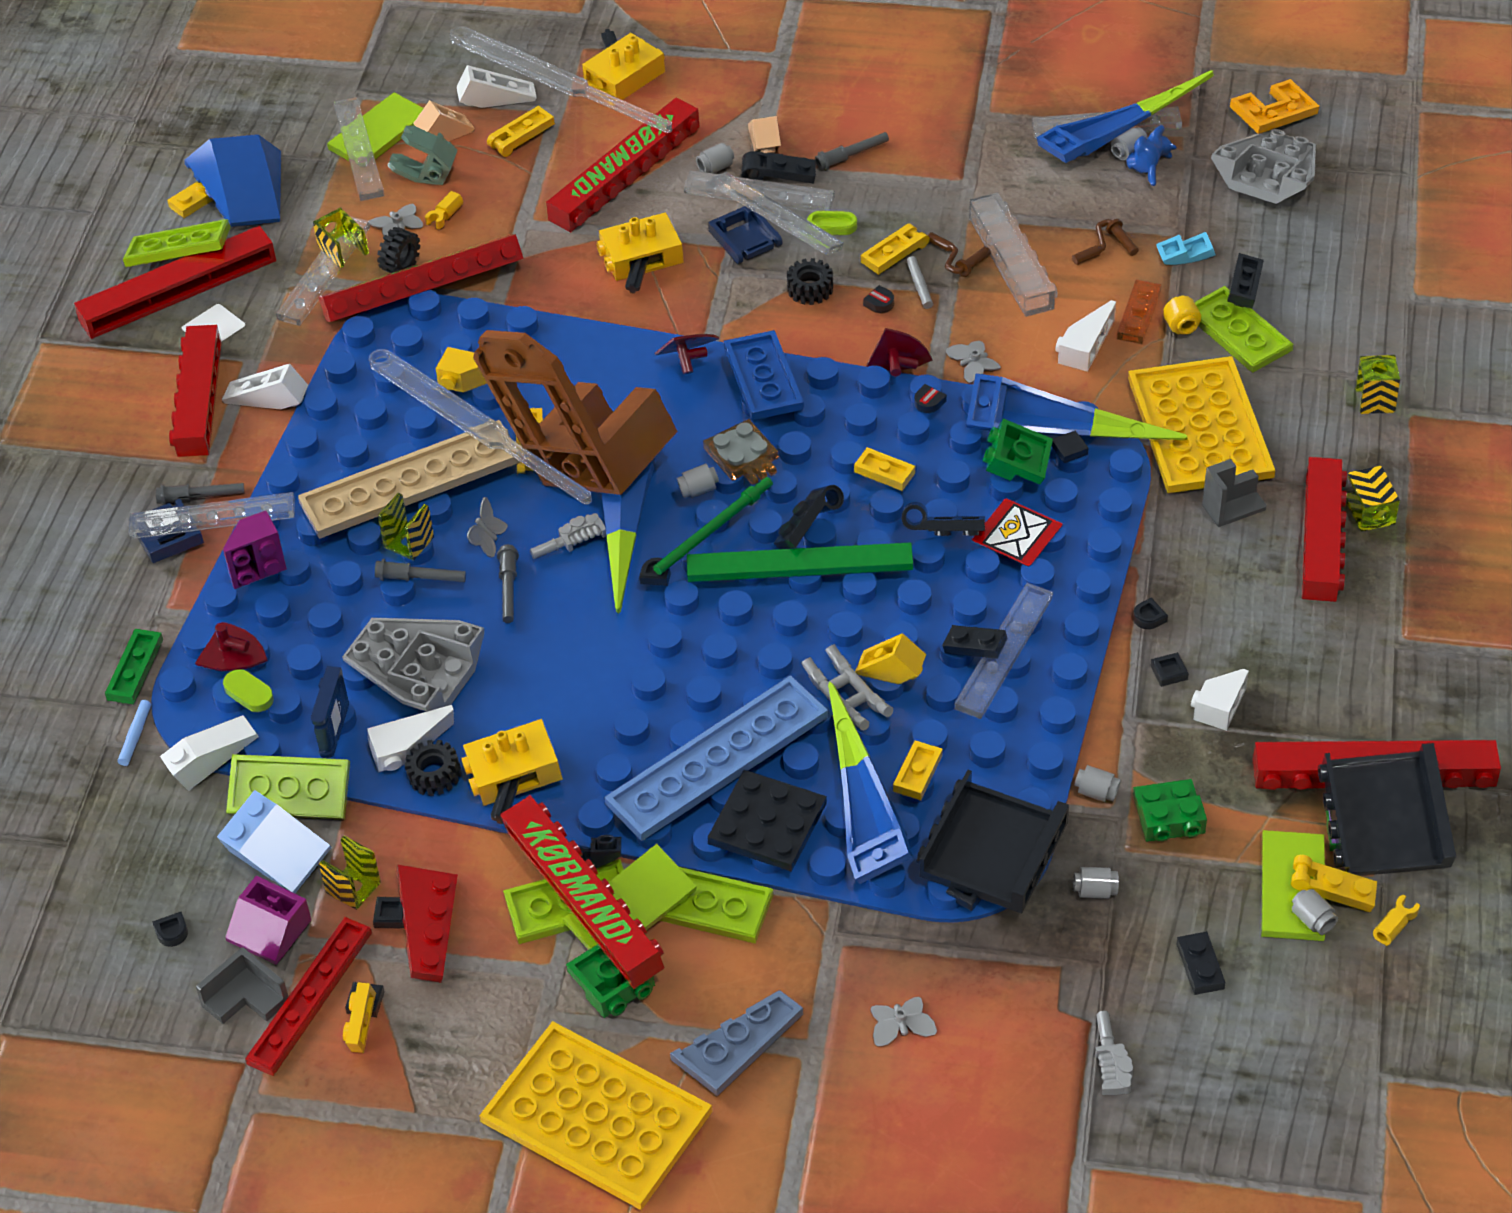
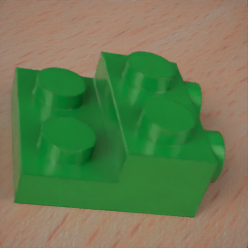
[983,418,1053,485]
[1133,779,1207,842]
[566,944,655,1018]

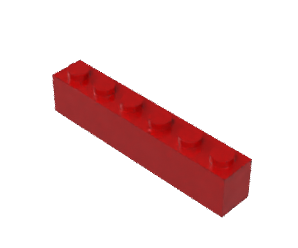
[169,324,222,457]
[1302,457,1347,602]

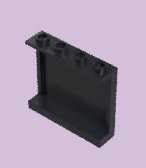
[1318,743,1456,876]
[916,770,1069,914]

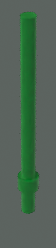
[653,477,773,575]

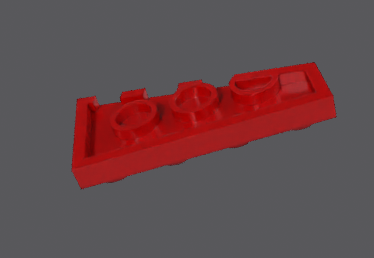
[396,864,458,983]

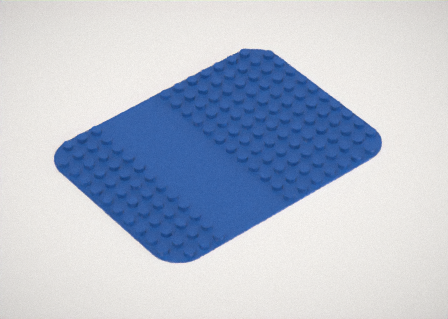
[151,290,1151,923]

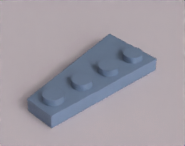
[670,990,803,1096]

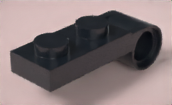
[741,151,816,185]
[774,485,844,549]
[901,502,985,536]

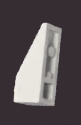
[456,65,537,108]
[1055,300,1116,372]
[222,364,308,410]
[367,705,454,772]
[160,715,259,791]

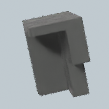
[1202,459,1267,527]
[196,947,289,1024]

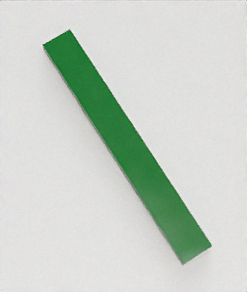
[687,542,913,582]

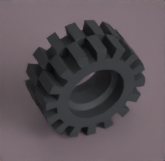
[377,227,421,273]
[787,258,833,305]
[405,740,461,796]

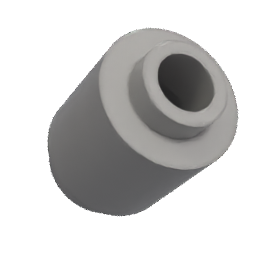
[1111,127,1148,160]
[696,143,734,175]
[676,463,719,498]
[1074,765,1121,802]
[1073,867,1119,899]
[1292,889,1338,935]

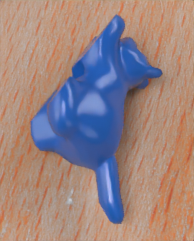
[1126,125,1177,186]

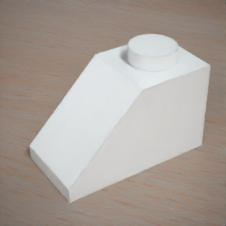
[1191,669,1249,731]

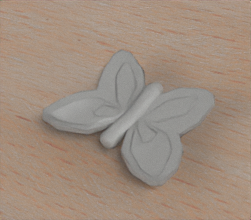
[368,204,423,235]
[946,341,1001,383]
[467,497,507,558]
[870,997,937,1047]

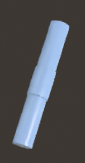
[118,700,151,766]

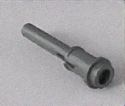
[815,132,889,171]
[156,483,245,505]
[497,544,519,623]
[375,559,466,582]

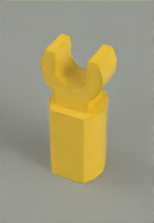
[425,191,463,230]
[1373,895,1420,946]

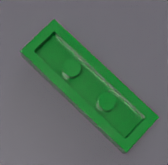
[105,629,163,705]

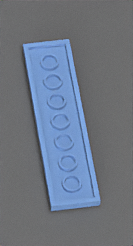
[604,675,828,841]

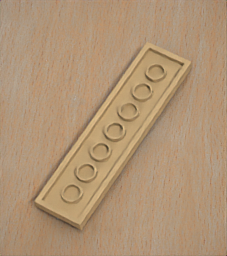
[298,420,522,539]

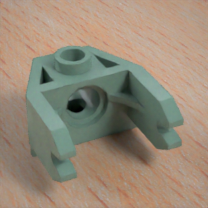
[387,126,458,185]

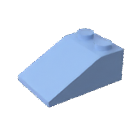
[217,790,332,893]

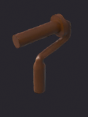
[1072,219,1139,264]
[928,232,991,277]

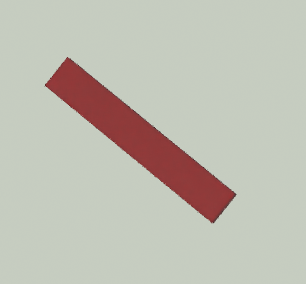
[245,917,372,1076]

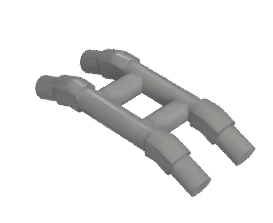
[801,644,893,731]

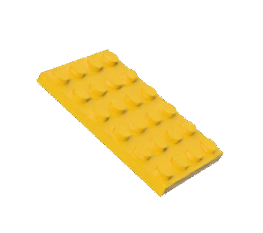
[1128,356,1275,493]
[479,1021,713,1211]

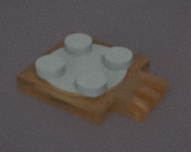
[703,419,778,485]

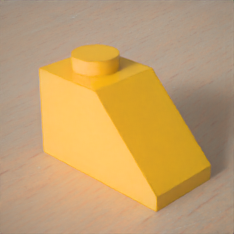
[435,347,487,392]
[855,633,926,684]

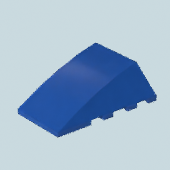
[184,134,281,227]

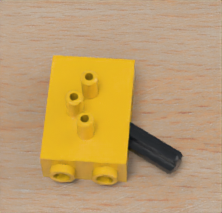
[582,29,665,104]
[596,212,684,294]
[461,719,563,824]

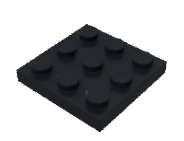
[708,770,827,872]

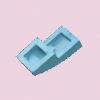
[1156,232,1216,265]

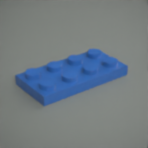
[724,330,804,420]

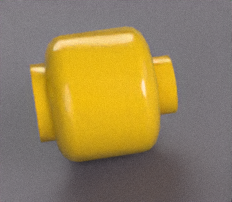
[1163,296,1201,334]

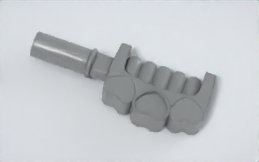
[530,513,607,559]
[1095,1011,1133,1095]

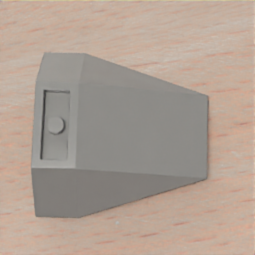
[1211,129,1316,204]
[342,618,485,711]

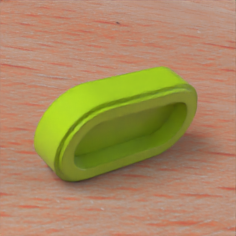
[807,211,857,235]
[223,669,274,712]

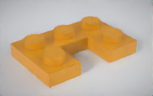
[1230,79,1319,134]

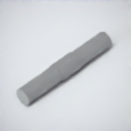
[906,256,933,309]

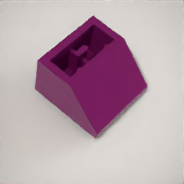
[223,510,287,589]
[225,875,312,965]

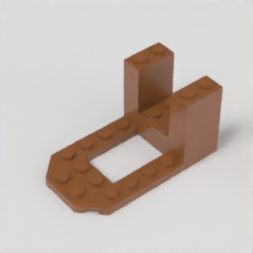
[473,330,678,495]

